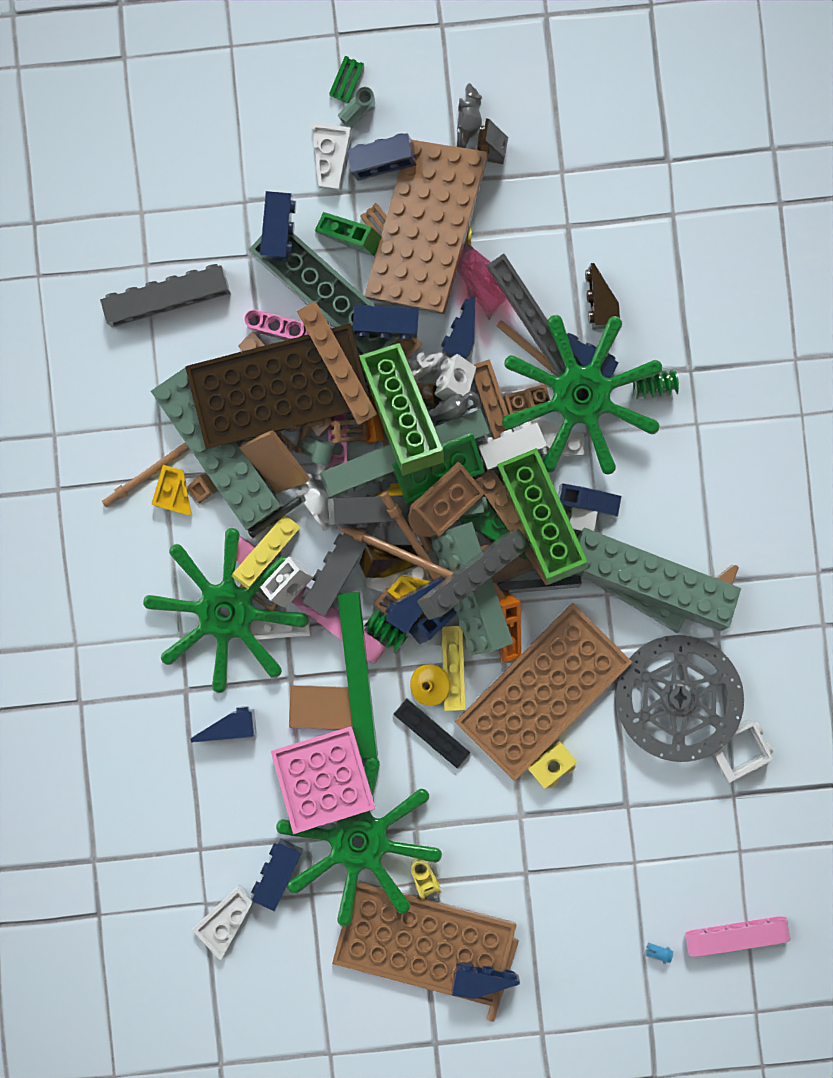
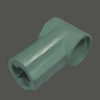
[337,86,375,129]
[299,435,334,466]

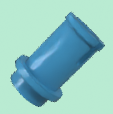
[645,942,673,964]

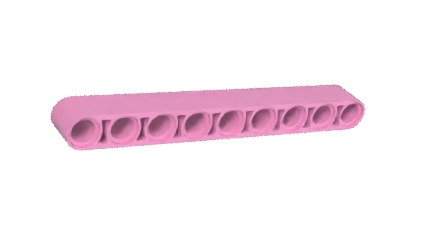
[236,536,386,664]

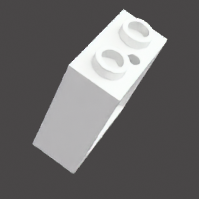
[705,719,774,783]

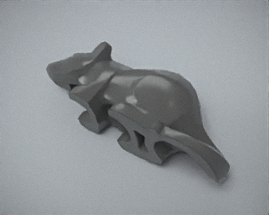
[456,83,482,148]
[428,392,480,427]

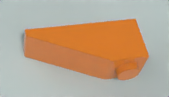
[498,592,521,663]

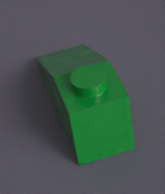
[315,212,382,256]

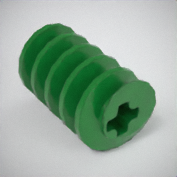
[633,369,679,399]
[364,609,408,654]

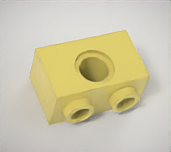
[528,740,577,789]

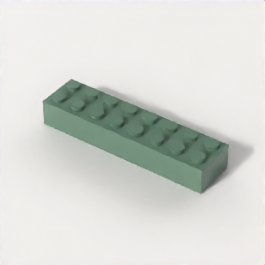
[249,234,400,354]
[151,368,283,531]
[319,409,490,498]
[573,527,741,631]

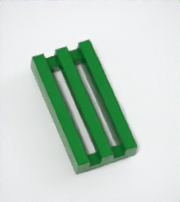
[329,56,364,103]

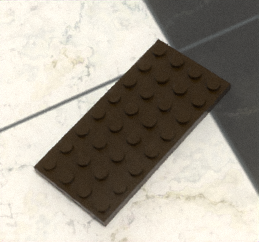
[185,323,371,450]

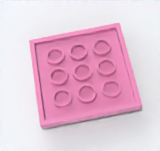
[271,726,376,834]

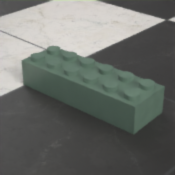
[431,522,513,656]

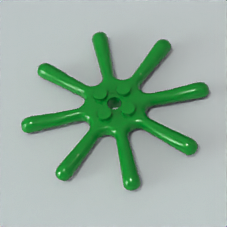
[502,315,662,475]
[143,528,309,693]
[276,758,442,927]

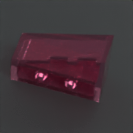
[457,244,507,321]

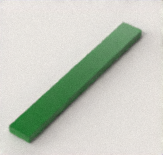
[337,592,378,758]

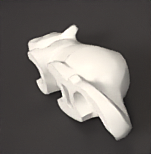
[406,353,445,382]
[295,474,330,531]

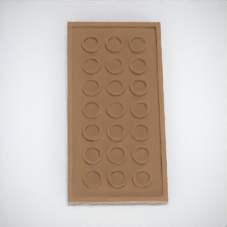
[364,140,489,315]
[455,603,632,782]
[332,881,517,1007]

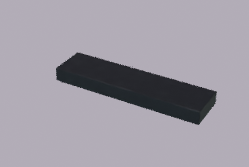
[497,576,582,593]
[393,698,471,768]

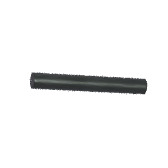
[248,496,303,538]

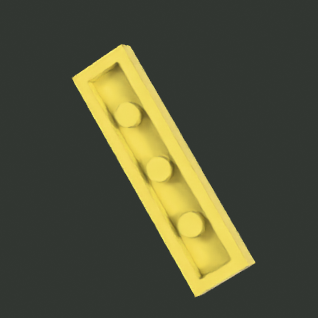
[232,515,301,589]
[441,626,465,711]

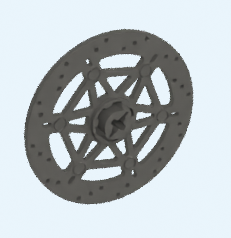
[616,635,744,762]

